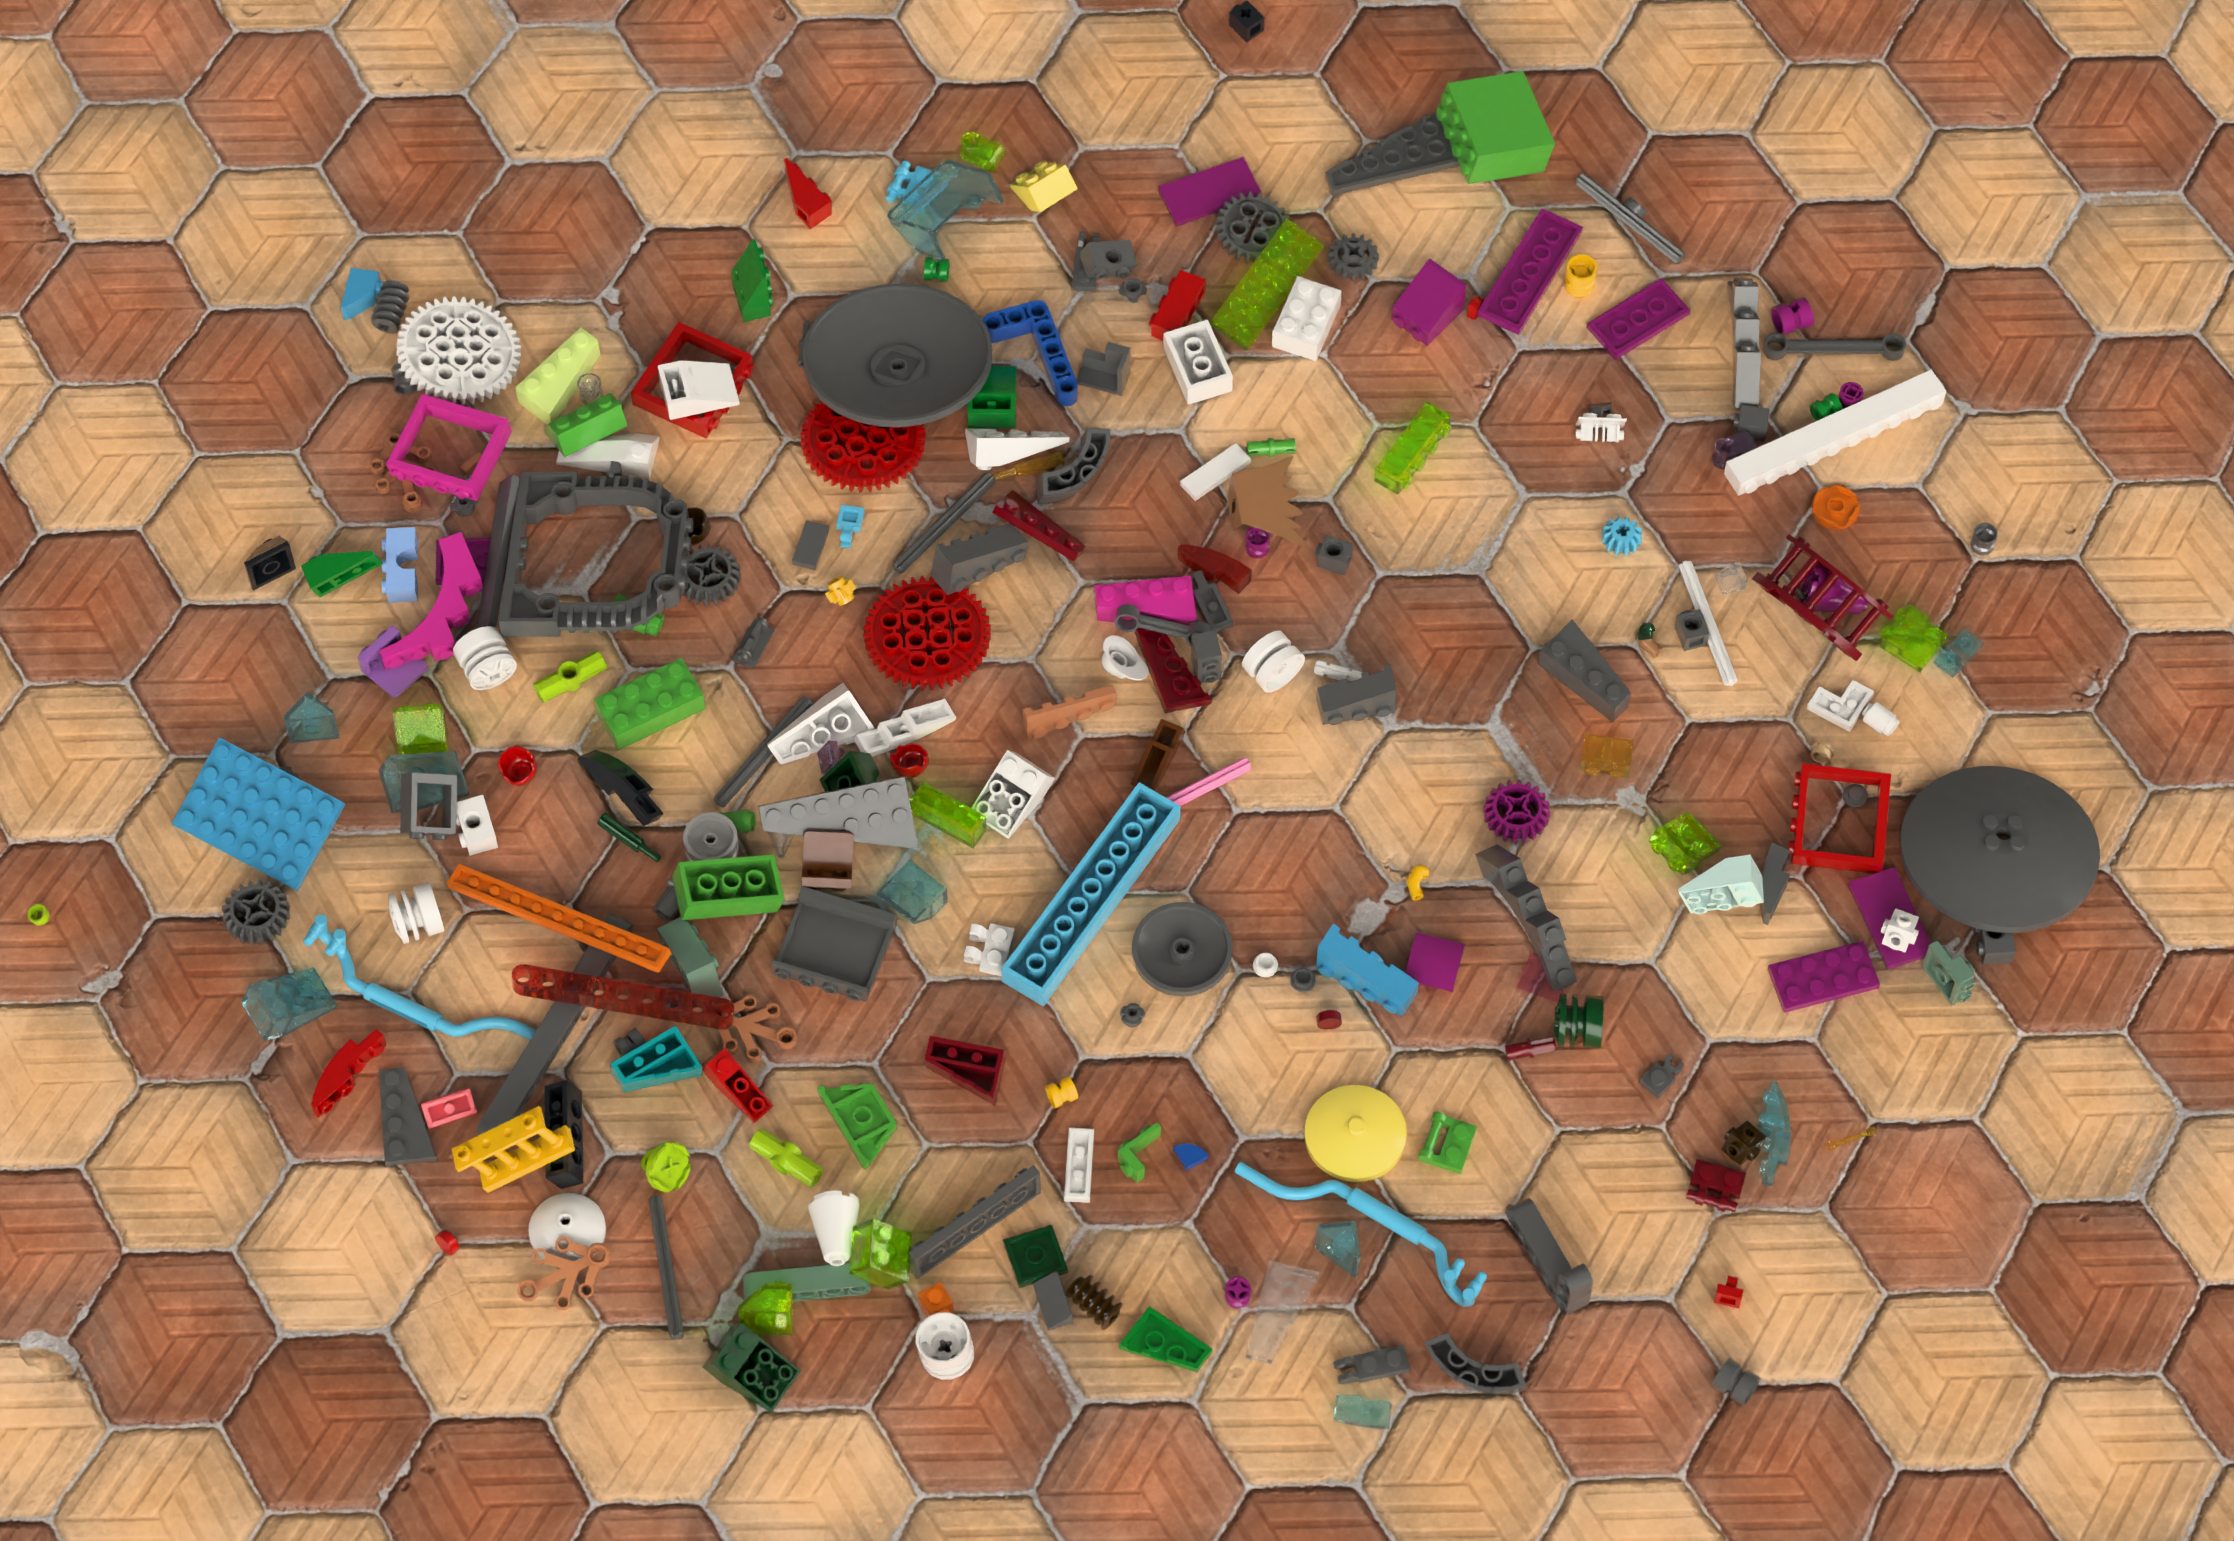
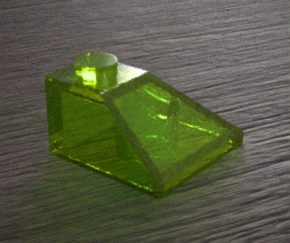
[738,1281,794,1335]

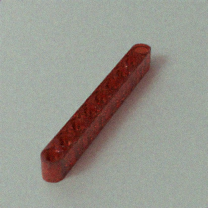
[512,964,734,1030]

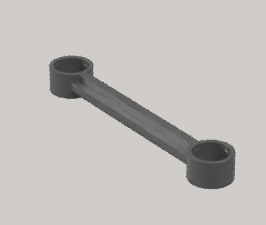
[1763,333,1906,361]

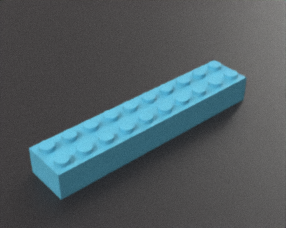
[1001,782,1181,1007]

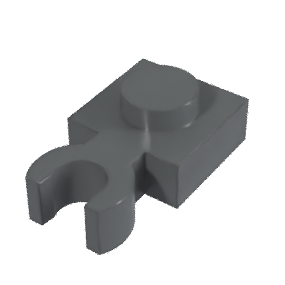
[1639,1054,1684,1099]

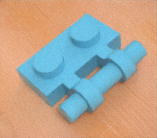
[885,161,939,213]

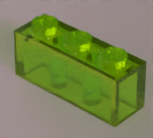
[910,782,987,849]

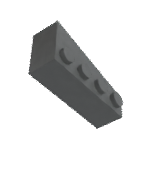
[931,523,1028,595]
[1539,619,1631,722]

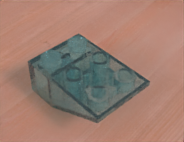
[241,967,337,1041]

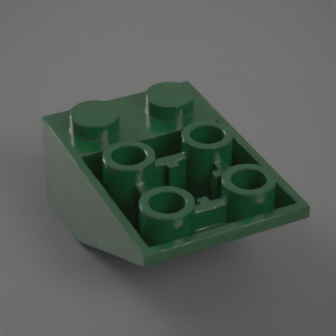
[702,1323,801,1413]

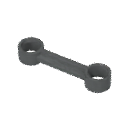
[1115,604,1211,646]

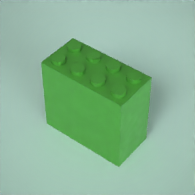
[1436,71,1555,184]

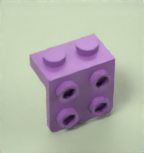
[358,625,428,698]

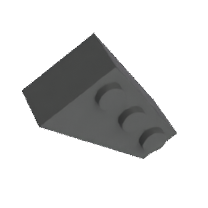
[1317,664,1397,725]

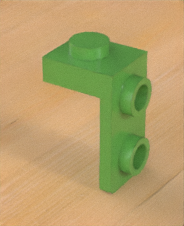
[1118,1122,1161,1183]

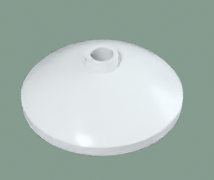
[529,1193,606,1262]

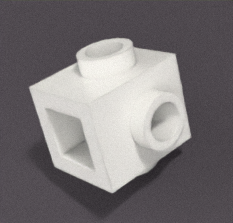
[1880,908,1919,952]

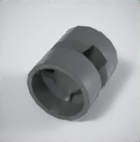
[1712,1358,1761,1406]

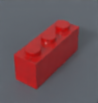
[1149,270,1206,341]

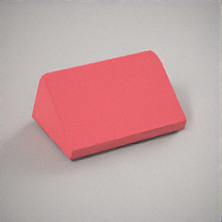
[420,1087,477,1128]

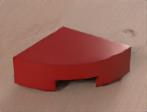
[1467,295,1484,320]

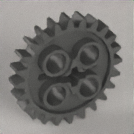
[1215,192,1291,264]

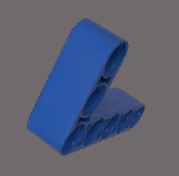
[983,300,1078,406]

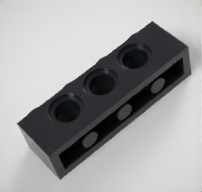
[545,1080,583,1189]

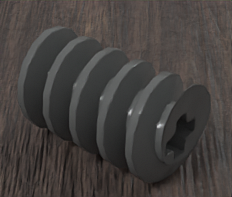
[371,280,409,334]

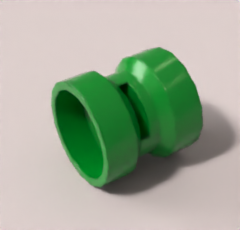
[923,257,950,282]
[1809,393,1843,421]

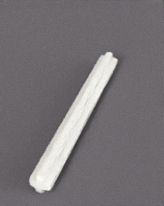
[1679,561,1738,686]

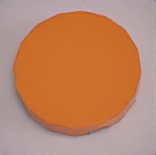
[1811,485,1860,530]

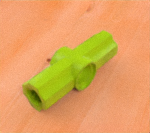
[533,650,607,703]
[749,1128,824,1188]

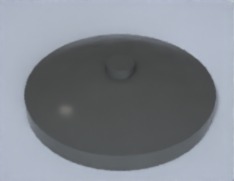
[1132,902,1232,997]

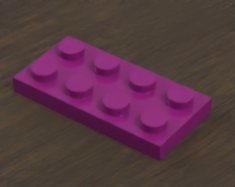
[1768,941,1880,1013]

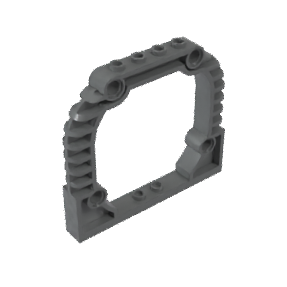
[499,472,693,637]

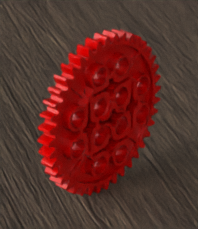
[801,400,926,492]
[864,576,991,691]

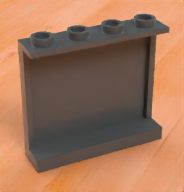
[771,886,897,1002]

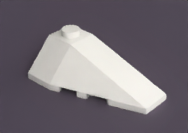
[965,428,1070,470]
[556,433,660,479]
[767,683,875,765]

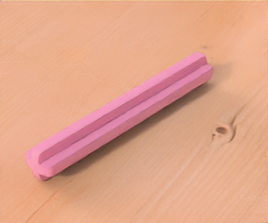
[1166,758,1251,806]

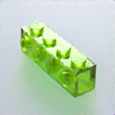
[1374,402,1452,495]

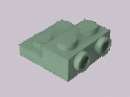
[1922,941,1976,1006]

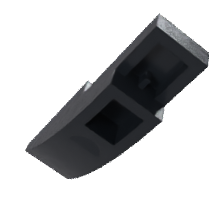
[578,750,664,826]

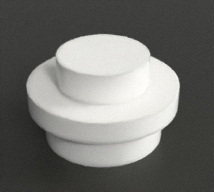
[1253,953,1278,977]

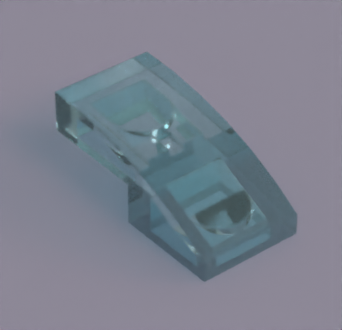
[1334,1395,1392,1429]

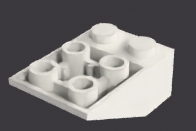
[658,360,740,420]
[968,750,1055,839]

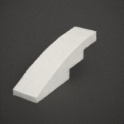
[854,699,956,757]

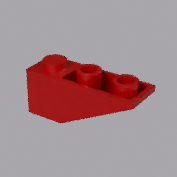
[784,158,832,229]
[701,1048,773,1123]

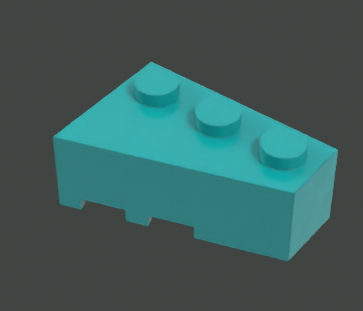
[610,1026,702,1093]

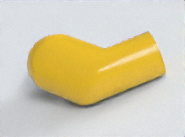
[1406,864,1430,901]

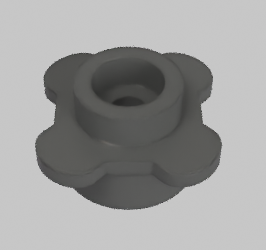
[1119,278,1147,303]
[450,496,478,516]

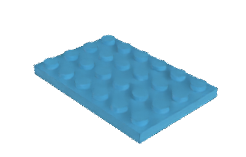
[171,737,346,891]

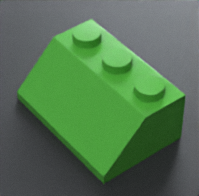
[544,393,628,457]

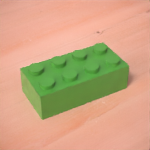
[594,657,706,750]
[672,854,784,920]

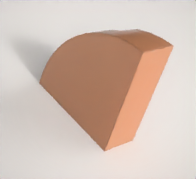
[461,452,482,475]

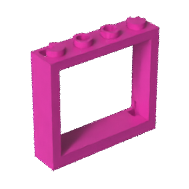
[386,394,512,501]

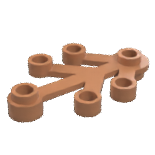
[370,431,436,513]
[704,995,797,1063]
[517,1237,611,1311]

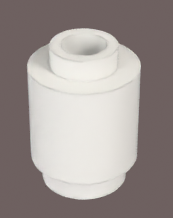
[1862,702,1900,737]

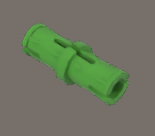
[1246,438,1296,457]

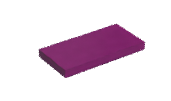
[1158,157,1262,226]
[1587,278,1690,360]
[1848,867,1931,970]

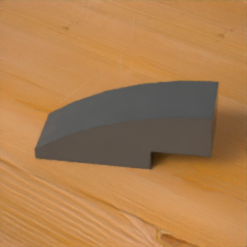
[1760,843,1790,925]

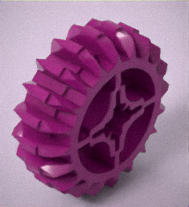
[1483,779,1550,844]

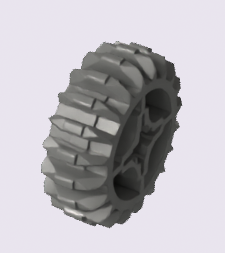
[682,544,741,607]
[222,880,290,946]

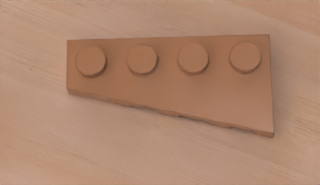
[1023,685,1116,740]

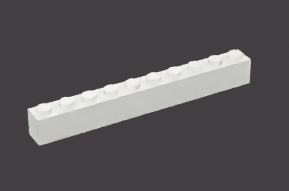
[1724,369,1946,496]

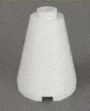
[808,1191,860,1266]

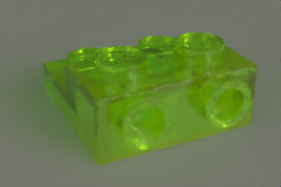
[1880,604,1948,673]
[1649,812,1722,876]

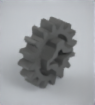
[1328,233,1379,281]

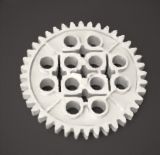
[396,296,521,405]

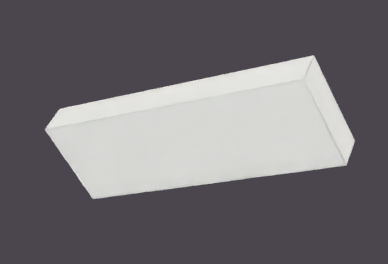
[1180,443,1251,501]
[1064,1128,1094,1203]

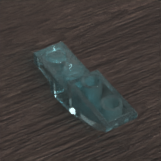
[1757,1081,1791,1186]

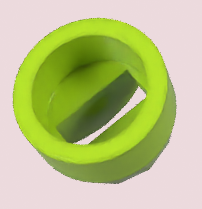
[27,904,50,926]

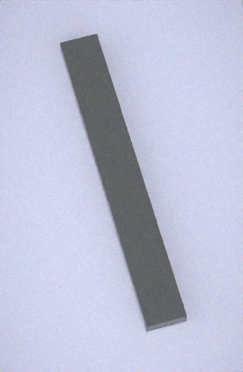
[476,474,519,629]

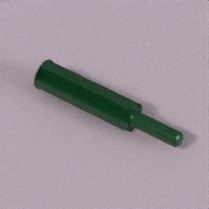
[597,813,661,862]

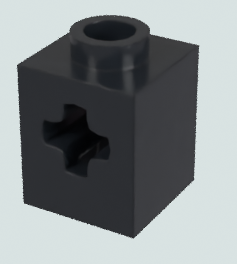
[1229,0,1264,43]

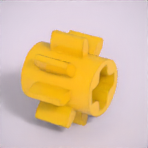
[825,576,857,606]

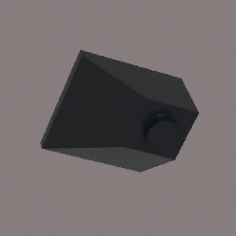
[244,535,296,590]

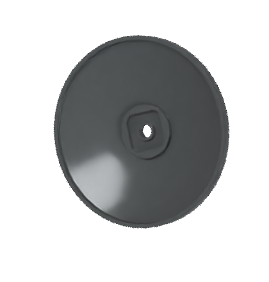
[802,284,992,427]
[1899,766,2100,933]

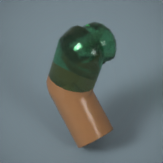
[1638,623,1662,658]

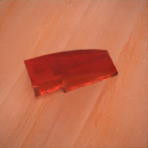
[1178,544,1252,594]

